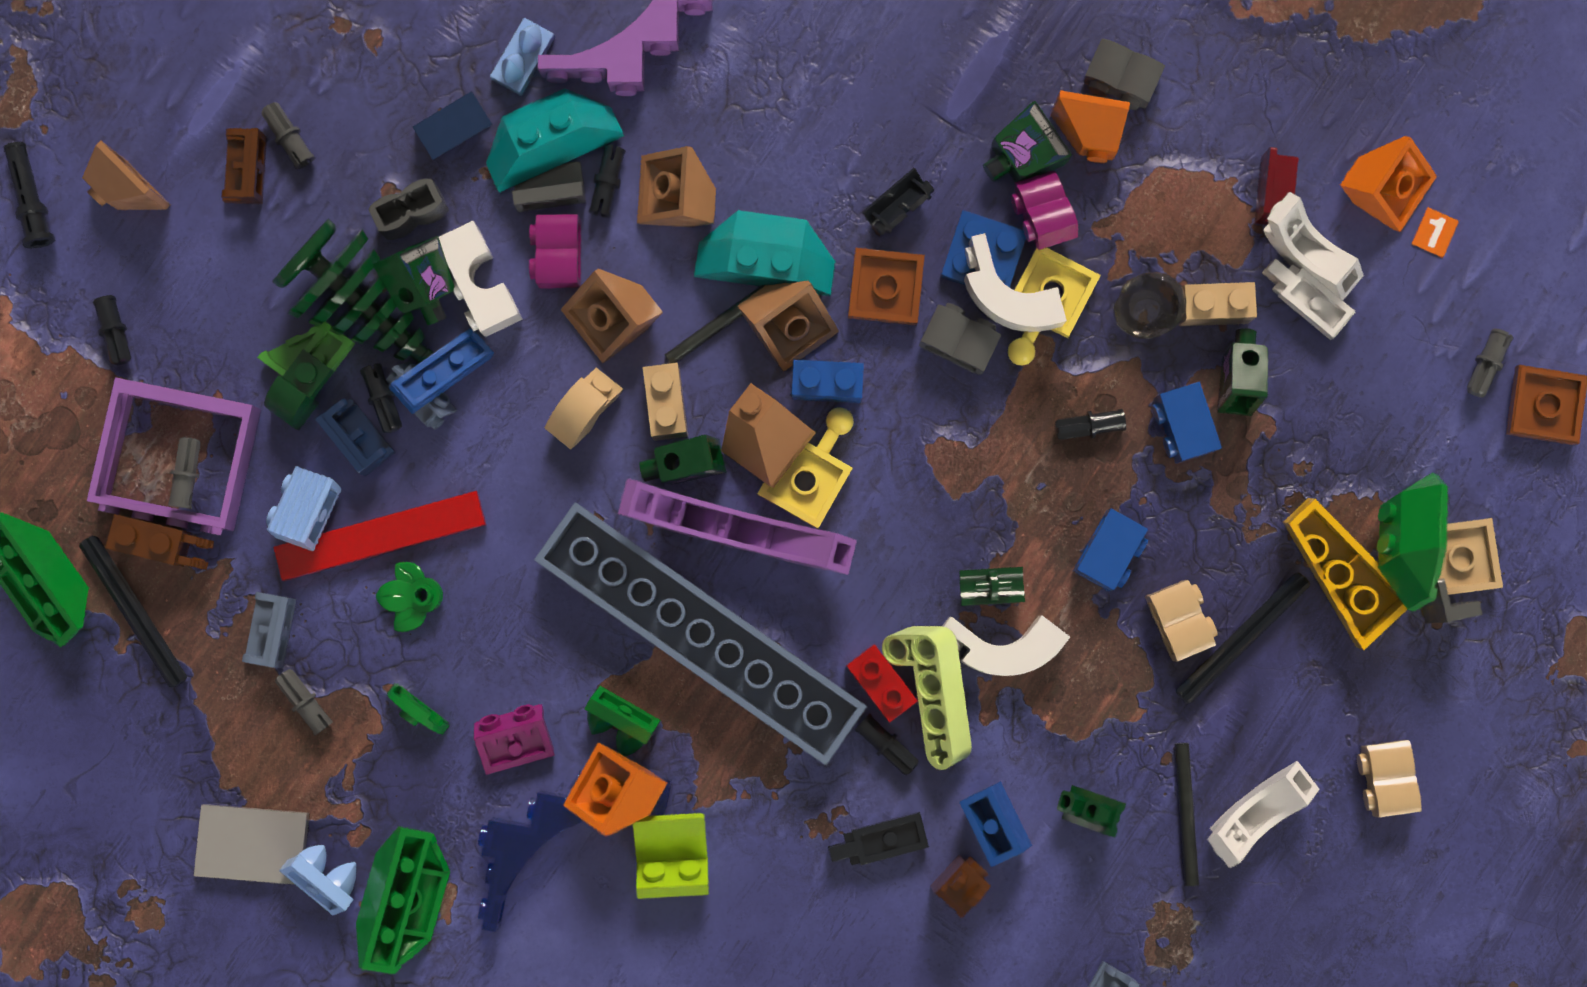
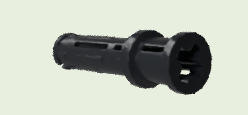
[3,142,55,249]

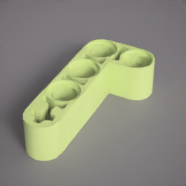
[882,626,972,770]

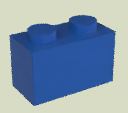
[792,360,864,403]
[1152,381,1222,464]
[1073,508,1148,592]
[959,781,1032,867]

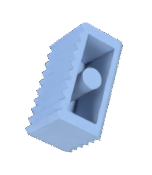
[266,466,341,551]

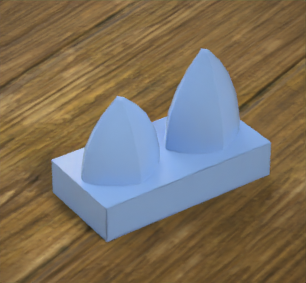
[490,18,555,96]
[279,845,357,915]

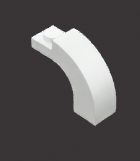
[1263,192,1364,301]
[964,233,1067,332]
[942,615,1070,676]
[1207,761,1319,868]

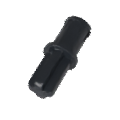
[93,295,131,366]
[360,363,402,433]
[1055,409,1126,440]
[855,714,919,775]

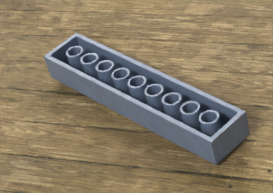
[534,502,867,765]

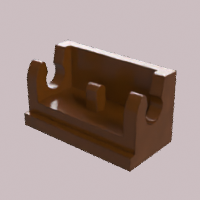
[222,128,267,204]

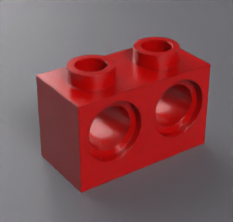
[845,644,918,722]

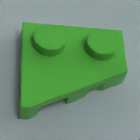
[257,321,356,376]

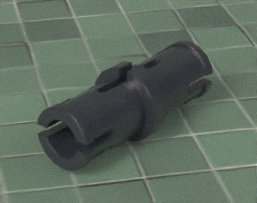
[588,145,626,218]

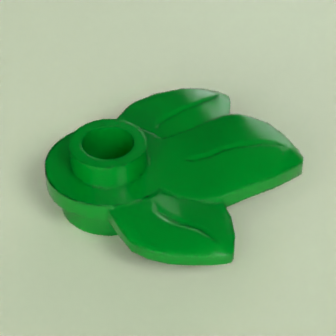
[376,562,443,632]

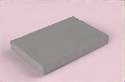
[194,804,309,885]

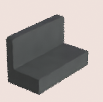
[512,161,586,212]
[1422,579,1483,624]

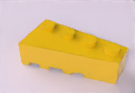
[1283,498,1407,651]

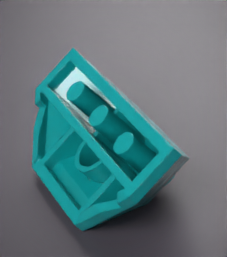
[486,88,624,192]
[694,210,836,296]

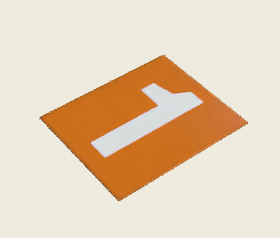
[1412,207,1459,258]

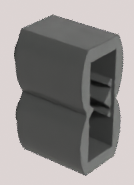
[1083,38,1165,110]
[368,179,449,240]
[918,303,1001,376]

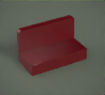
[1254,147,1299,225]

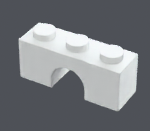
[439,221,522,337]

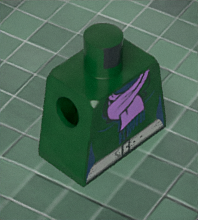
[983,101,1072,182]
[373,236,454,326]
[1217,328,1268,416]
[639,434,727,485]

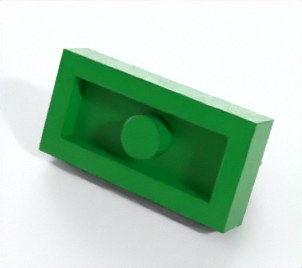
[585,686,661,756]

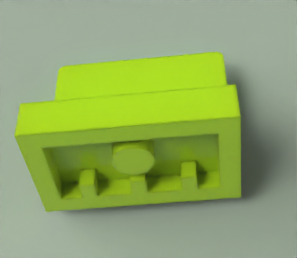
[633,813,709,899]

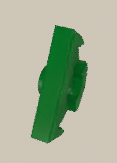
[387,683,450,735]

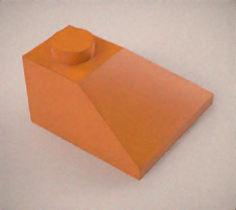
[1050,90,1130,163]
[1340,136,1437,232]
[563,742,667,836]

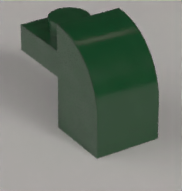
[264,349,334,430]

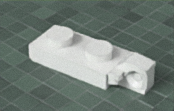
[1262,259,1355,340]

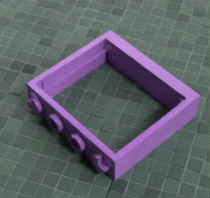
[87,377,261,535]

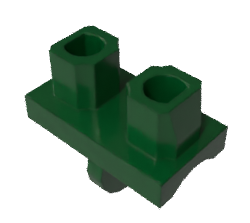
[959,567,1025,606]
[1057,785,1126,838]

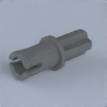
[262,102,315,169]
[1467,328,1514,398]
[168,437,200,509]
[275,669,333,736]

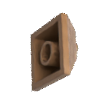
[82,140,171,210]
[637,146,716,227]
[560,269,663,363]
[738,281,840,372]
[721,383,815,488]

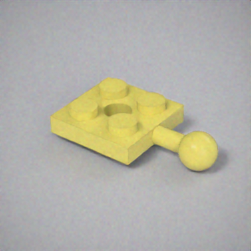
[1008,248,1101,366]
[757,407,854,529]

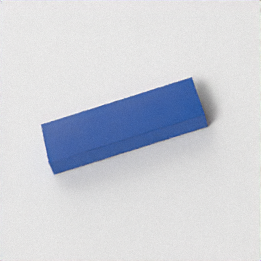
[389,328,494,414]

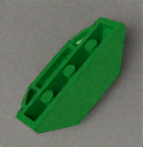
[1377,472,1448,612]
[0,512,89,647]
[356,826,450,974]

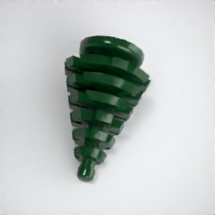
[272,218,434,365]

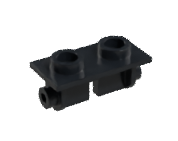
[862,168,935,237]

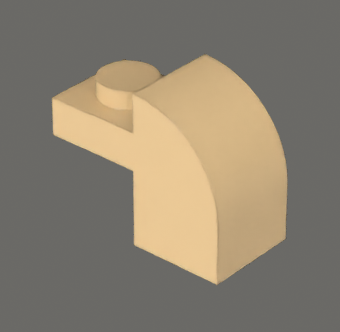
[544,367,623,450]

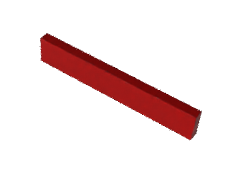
[273,491,487,581]

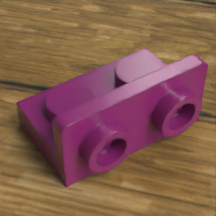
[474,704,554,775]

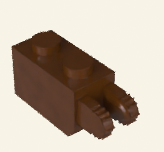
[105,514,214,570]
[930,855,991,918]

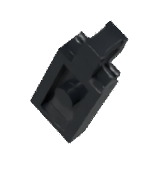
[828,812,929,865]

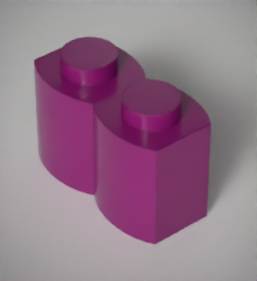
[1011,170,1078,250]
[529,214,581,288]

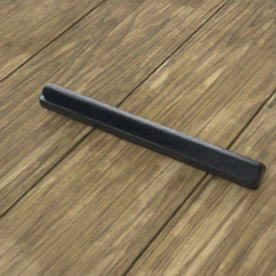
[79,536,187,687]
[1176,573,1310,703]

